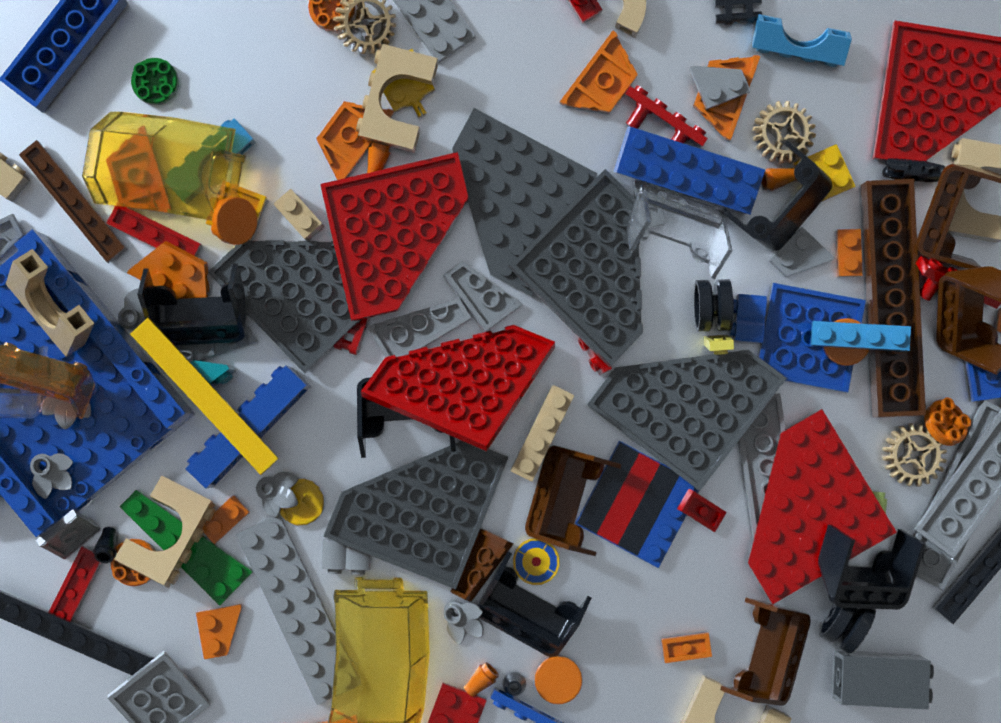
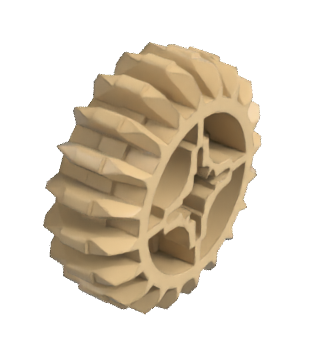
[333,0,396,54]
[752,101,816,164]
[882,423,947,487]

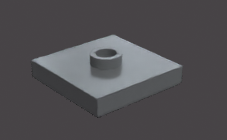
[36,509,100,559]

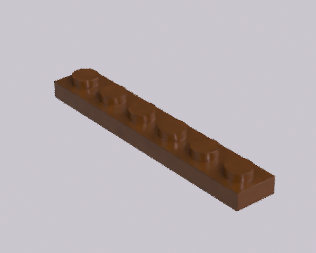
[19,140,127,263]

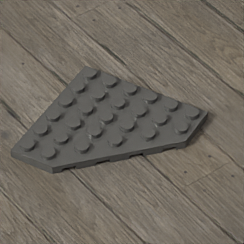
[452,108,597,297]
[509,169,643,367]
[208,240,362,373]
[587,349,787,491]
[323,441,508,589]

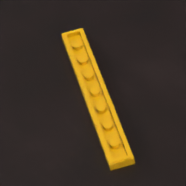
[130,318,279,475]

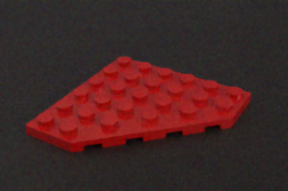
[873,20,1001,161]
[320,152,469,321]
[361,325,555,451]
[748,409,897,604]

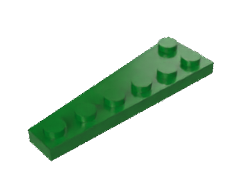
[120,490,253,606]

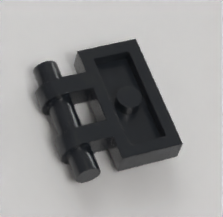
[714,0,763,25]

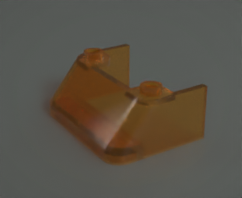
[0,342,95,419]

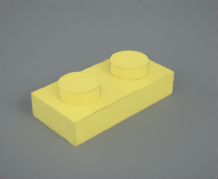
[703,334,734,355]

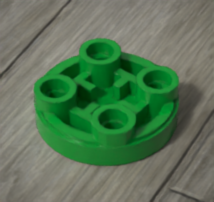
[131,58,179,105]

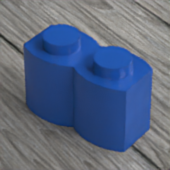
[729,294,767,344]

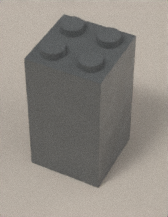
[832,650,934,709]

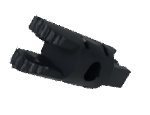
[882,158,945,182]

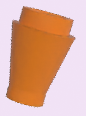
[367,142,391,173]
[761,167,797,191]
[464,662,499,697]

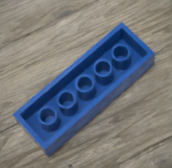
[0,0,128,113]
[613,127,765,215]
[185,365,311,489]

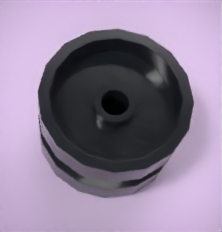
[694,279,734,332]
[819,604,876,654]

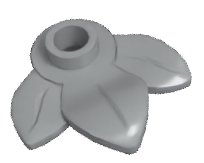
[118,288,145,329]
[42,381,91,430]
[30,453,73,499]
[256,472,298,518]
[444,601,483,644]

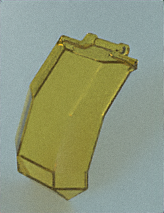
[82,112,246,221]
[328,577,430,723]

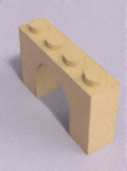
[356,44,439,153]
[948,138,1001,243]
[6,249,95,357]
[510,385,574,482]
[114,475,215,589]
[681,675,792,723]

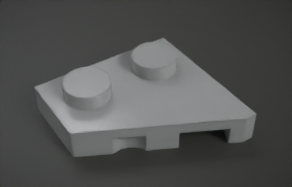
[689,66,751,110]
[769,227,835,277]

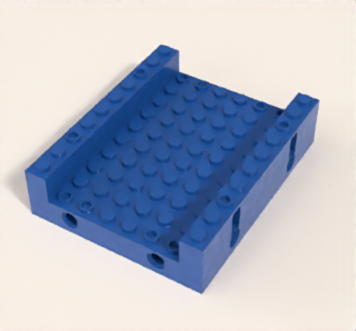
[0,229,195,537]

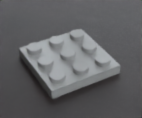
[107,651,210,723]

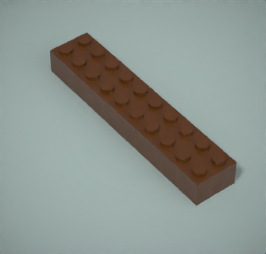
[861,179,926,418]

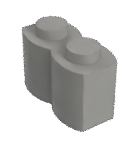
[322,539,371,575]

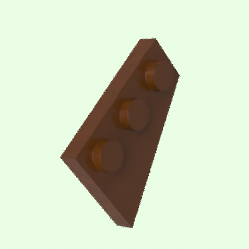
[450,528,514,602]

